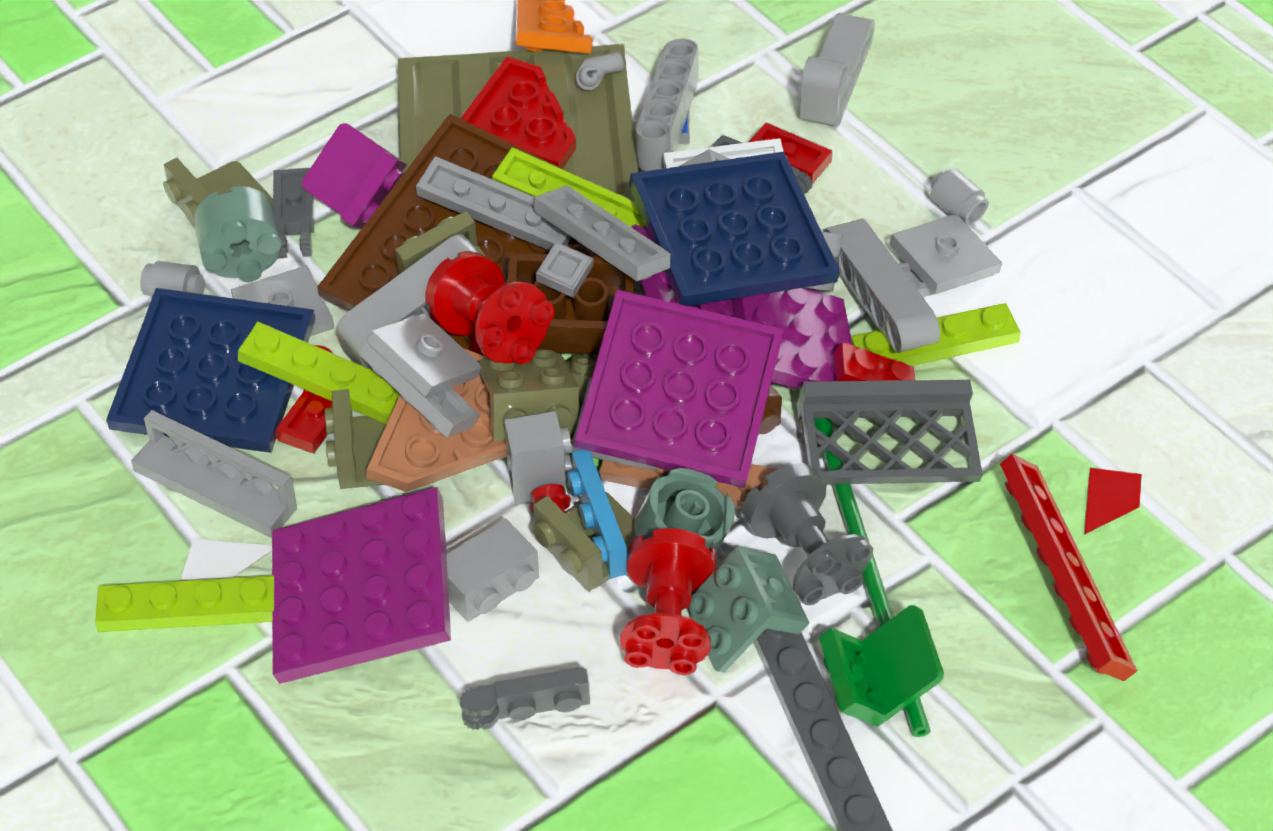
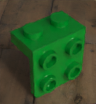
[819,605,944,727]

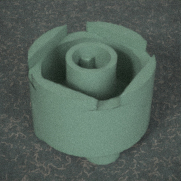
[194,186,282,282]
[634,468,735,552]

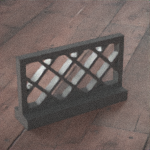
[797,379,983,485]

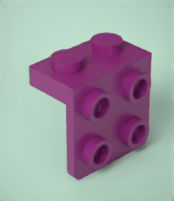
[302,123,408,229]

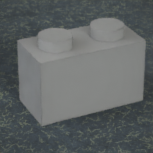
[504,411,572,505]
[446,518,539,622]

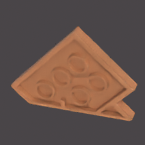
[366,348,507,492]

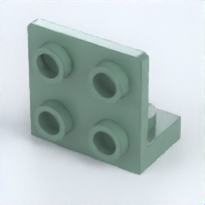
[687,546,810,672]

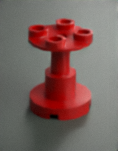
[425,251,555,364]
[620,528,717,675]

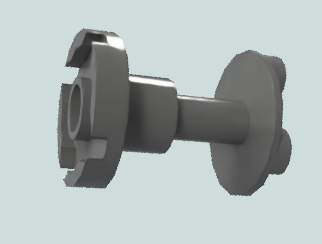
[742,463,874,606]

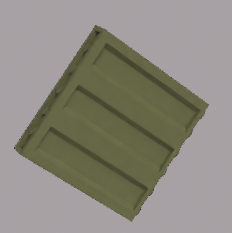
[398,44,638,202]

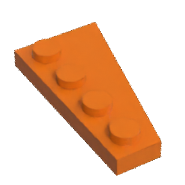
[516,0,593,54]

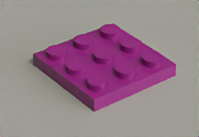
[733,288,853,389]

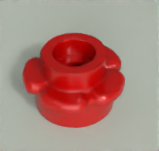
[529,484,571,513]

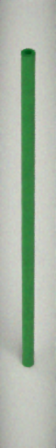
[814,418,931,738]

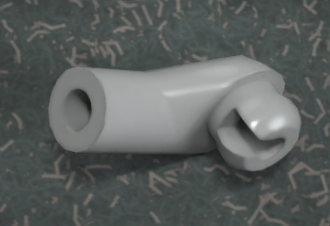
[576,52,624,90]

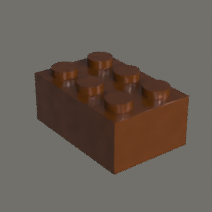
[507,253,635,354]

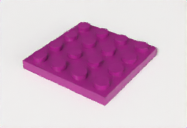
[574,290,784,488]
[272,487,451,684]

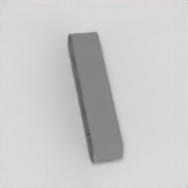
[636,39,699,171]
[823,219,940,353]

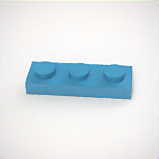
[567,450,628,579]

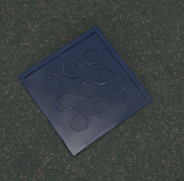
[629,151,840,306]
[106,288,316,453]

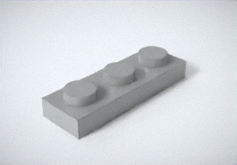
[358,341,480,438]

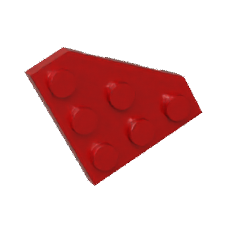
[460,56,576,169]

